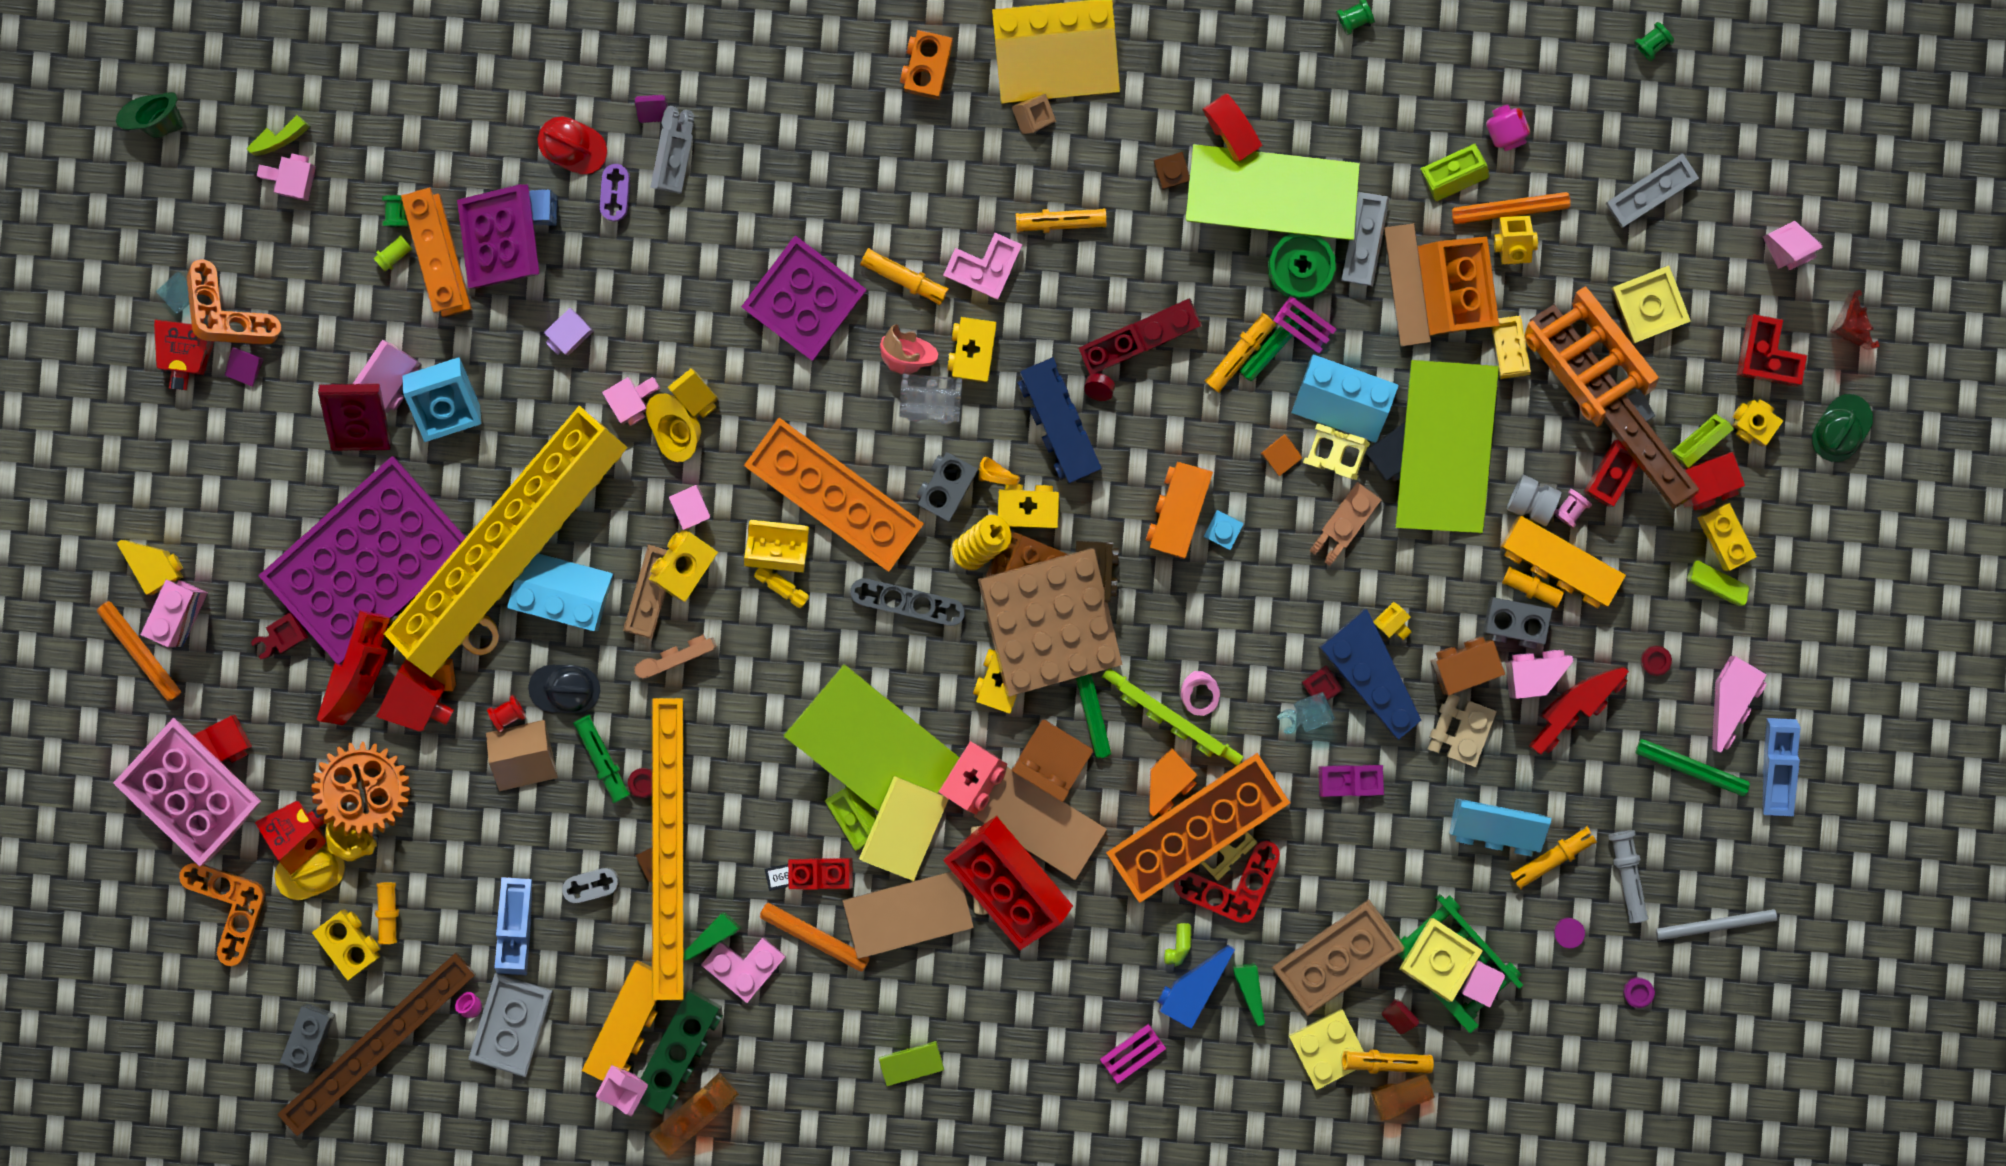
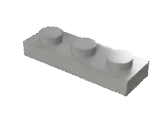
[1606,153,1699,228]
[1342,192,1390,286]

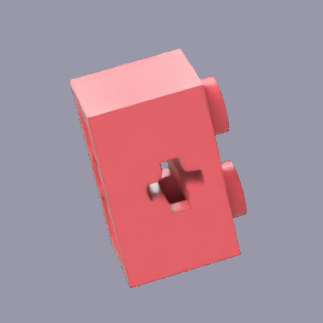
[939,741,1008,815]

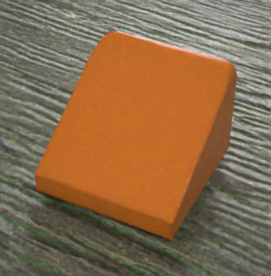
[1261,434,1303,476]

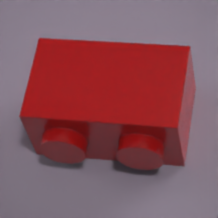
[1584,439,1638,507]

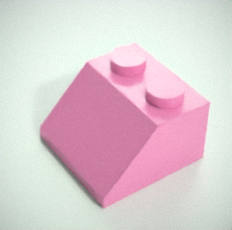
[353,340,421,413]

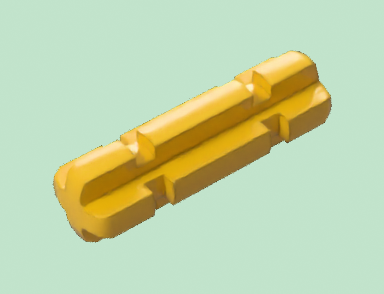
[754,568,809,608]

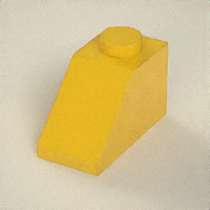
[668,368,718,418]
[117,540,183,595]

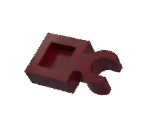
[251,612,308,659]

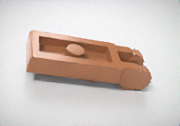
[1309,482,1381,566]
[634,635,717,679]

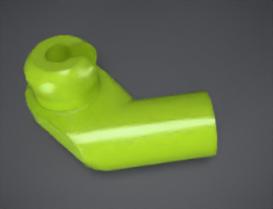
[1164,923,1191,966]

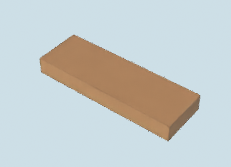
[623,545,668,639]

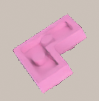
[943,233,1022,300]
[701,937,786,1003]

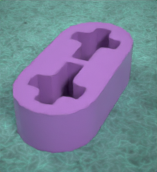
[600,164,630,222]

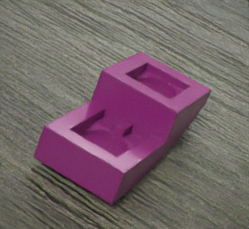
[1318,765,1384,797]

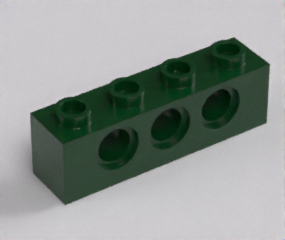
[640,989,723,1114]

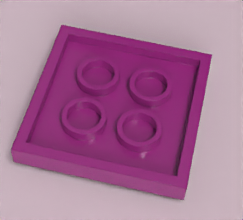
[457,184,539,289]
[741,235,867,361]

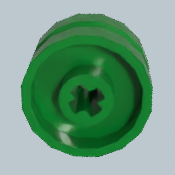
[1267,233,1336,300]

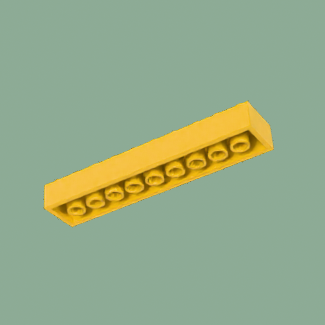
[384,406,628,677]

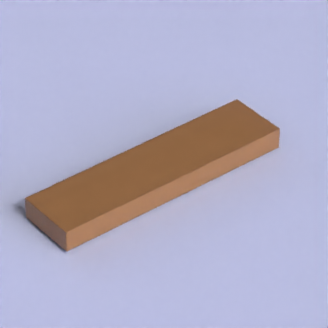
[1384,223,1431,347]

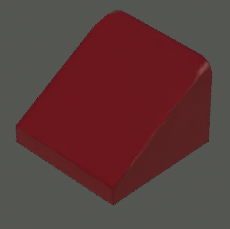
[1381,999,1419,1034]

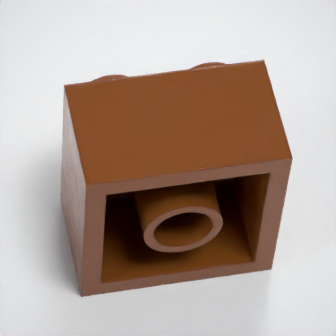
[1430,637,1505,695]

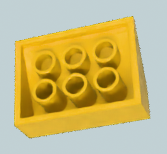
[992,0,1120,104]

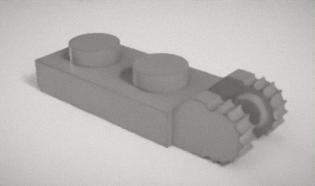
[650,106,694,194]

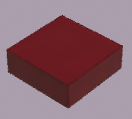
[1301,665,1344,707]

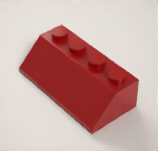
[943,816,1073,950]

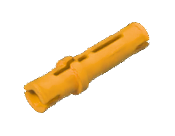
[1016,208,1107,233]
[860,248,949,305]
[1205,312,1277,393]
[1510,826,1597,890]
[1342,1049,1434,1074]

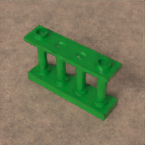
[1395,894,1523,1033]

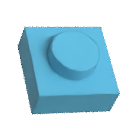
[1203,510,1244,550]

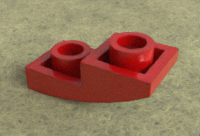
[1202,94,1263,161]
[788,858,853,889]

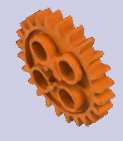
[311,742,410,838]

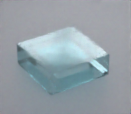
[156,271,199,314]

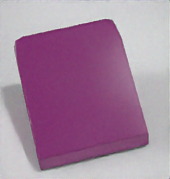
[635,95,668,123]
[224,347,264,387]

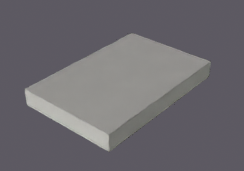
[468,973,553,1077]

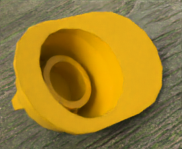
[646,393,701,462]
[274,844,345,900]

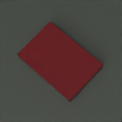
[318,384,391,451]

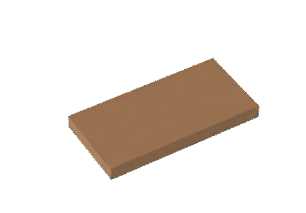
[974,767,1107,880]
[842,871,974,959]
[1272,899,1405,1016]

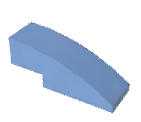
[1763,718,1801,816]
[494,878,532,975]

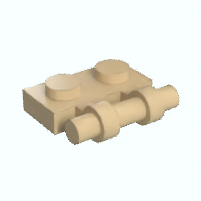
[1428,694,1497,767]

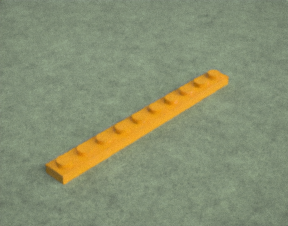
[652,698,683,1000]

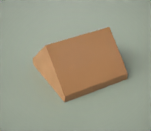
[486,720,558,791]

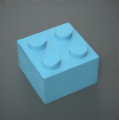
[403,357,481,442]

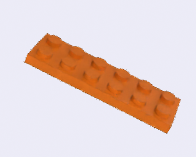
[744,418,924,572]

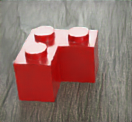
[1736,314,1807,387]
[1683,452,1745,511]

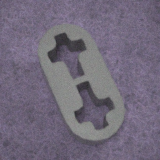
[562,868,619,903]

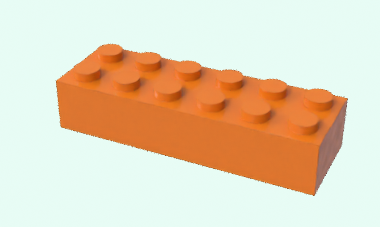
[1106,753,1290,903]

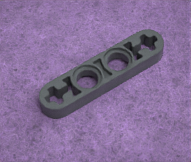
[850,578,965,626]

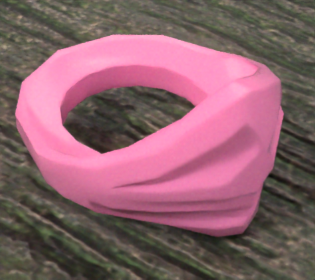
[1181,671,1220,716]

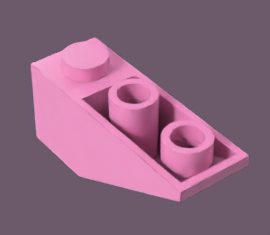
[1763,221,1822,270]
[1712,656,1767,752]

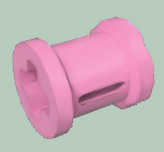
[1553,489,1592,529]

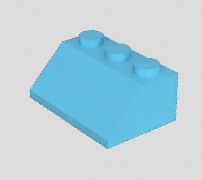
[1291,354,1399,443]
[507,554,613,631]
[1449,798,1551,856]

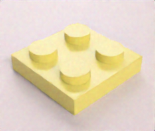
[1612,266,1691,344]
[1399,918,1483,1002]
[1288,1008,1369,1090]

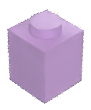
[544,308,593,356]

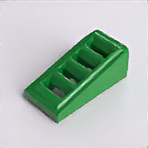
[683,912,741,961]
[1232,963,1265,1026]

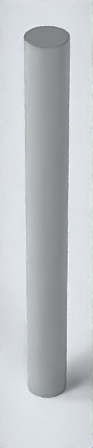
[1656,909,1777,941]

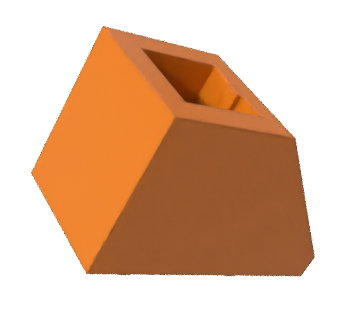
[1149,748,1197,817]

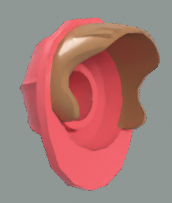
[879,324,938,374]

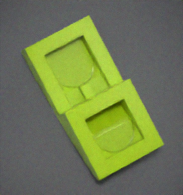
[246,115,310,156]

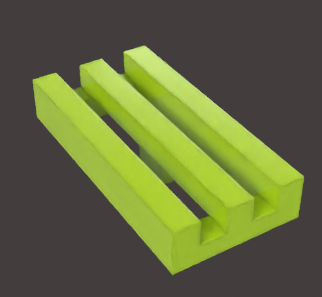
[1671,414,1734,468]

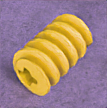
[951,515,1011,570]

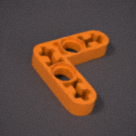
[187,259,281,345]
[179,862,265,966]

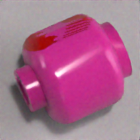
[1486,104,1530,151]

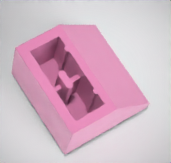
[1505,650,1573,699]

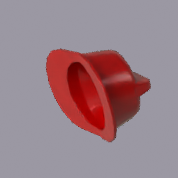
[538,116,607,175]

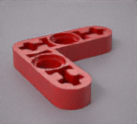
[1174,840,1280,923]

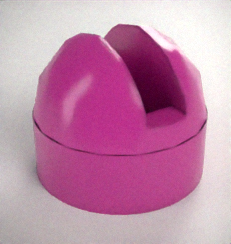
[455,992,482,1018]

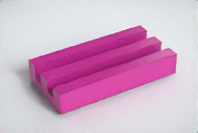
[1273,296,1337,354]
[1100,1024,1166,1084]

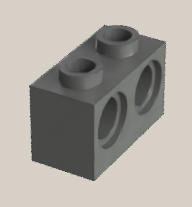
[916,452,978,522]
[1483,597,1552,649]
[280,1003,335,1073]

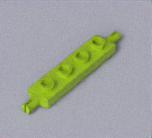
[1102,668,1244,766]

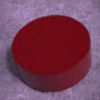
[1084,373,1115,401]
[1640,646,1672,676]
[628,768,652,798]

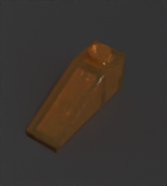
[649,1072,739,1157]

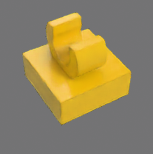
[1373,602,1412,640]

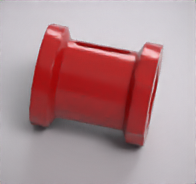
[487,695,526,732]

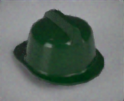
[116,92,183,138]
[1812,394,1873,462]

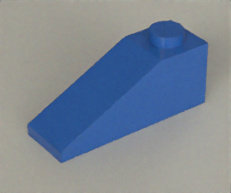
[1157,945,1235,1029]

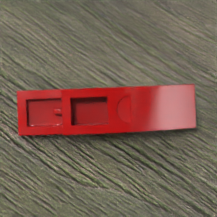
[317,610,390,725]
[1529,667,1629,755]

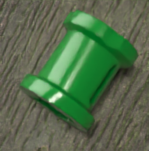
[1336,0,1375,35]
[1634,22,1674,62]
[382,195,409,227]

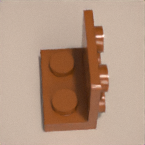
[986,531,1068,577]
[1011,719,1093,802]

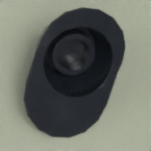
[528,664,600,713]

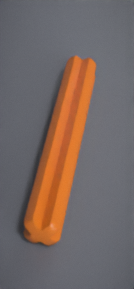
[1452,192,1571,224]
[97,601,181,701]
[760,903,870,972]

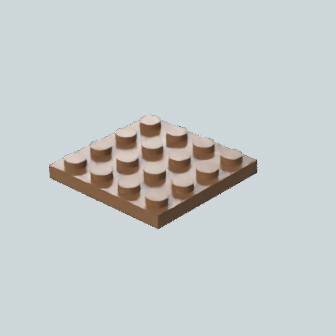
[978,548,1122,696]

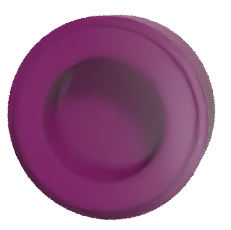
[1554,918,1585,948]
[1623,977,1655,1008]

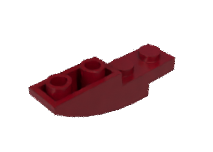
[1078,298,1202,375]

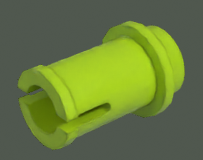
[374,235,413,272]

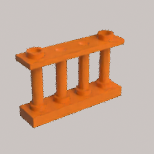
[401,187,472,317]
[1524,286,1659,427]

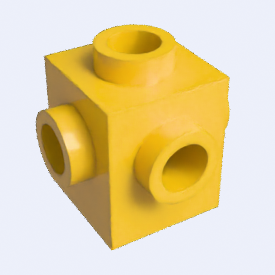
[1494,216,1538,264]
[1732,399,1783,447]

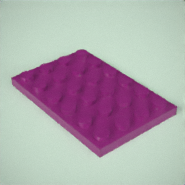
[258,456,466,664]

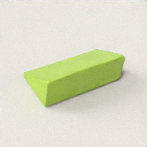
[1421,144,1490,201]
[1686,561,1749,606]
[824,787,877,851]
[878,1041,945,1086]

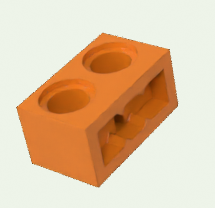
[900,30,953,100]

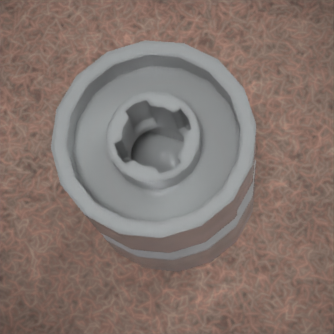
[1507,474,1562,527]

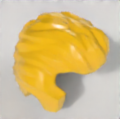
[325,821,377,862]

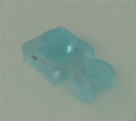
[1277,692,1335,734]

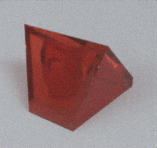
[1830,290,1880,350]

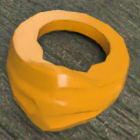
[978,457,1020,485]
[462,615,499,655]

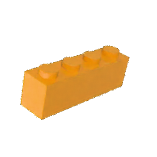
[1500,516,1626,609]
[582,960,664,1081]

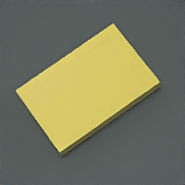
[859,776,949,881]

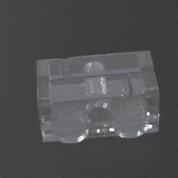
[899,374,963,424]

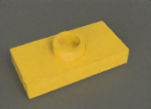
[1491,315,1531,379]

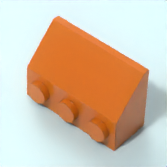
[1418,237,1500,335]
[1146,462,1213,559]

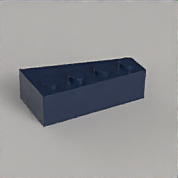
[1017,357,1102,484]
[1318,609,1422,740]

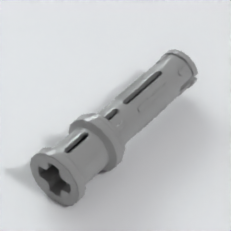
[1608,830,1649,923]

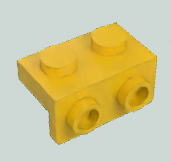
[744,520,809,573]

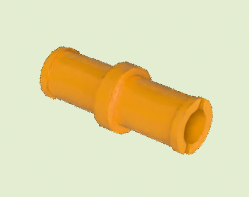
[1502,566,1565,608]
[375,882,399,944]

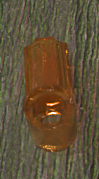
[1370,1073,1435,1121]

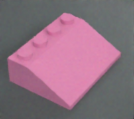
[113,718,261,866]

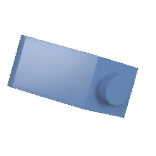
[529,190,557,226]

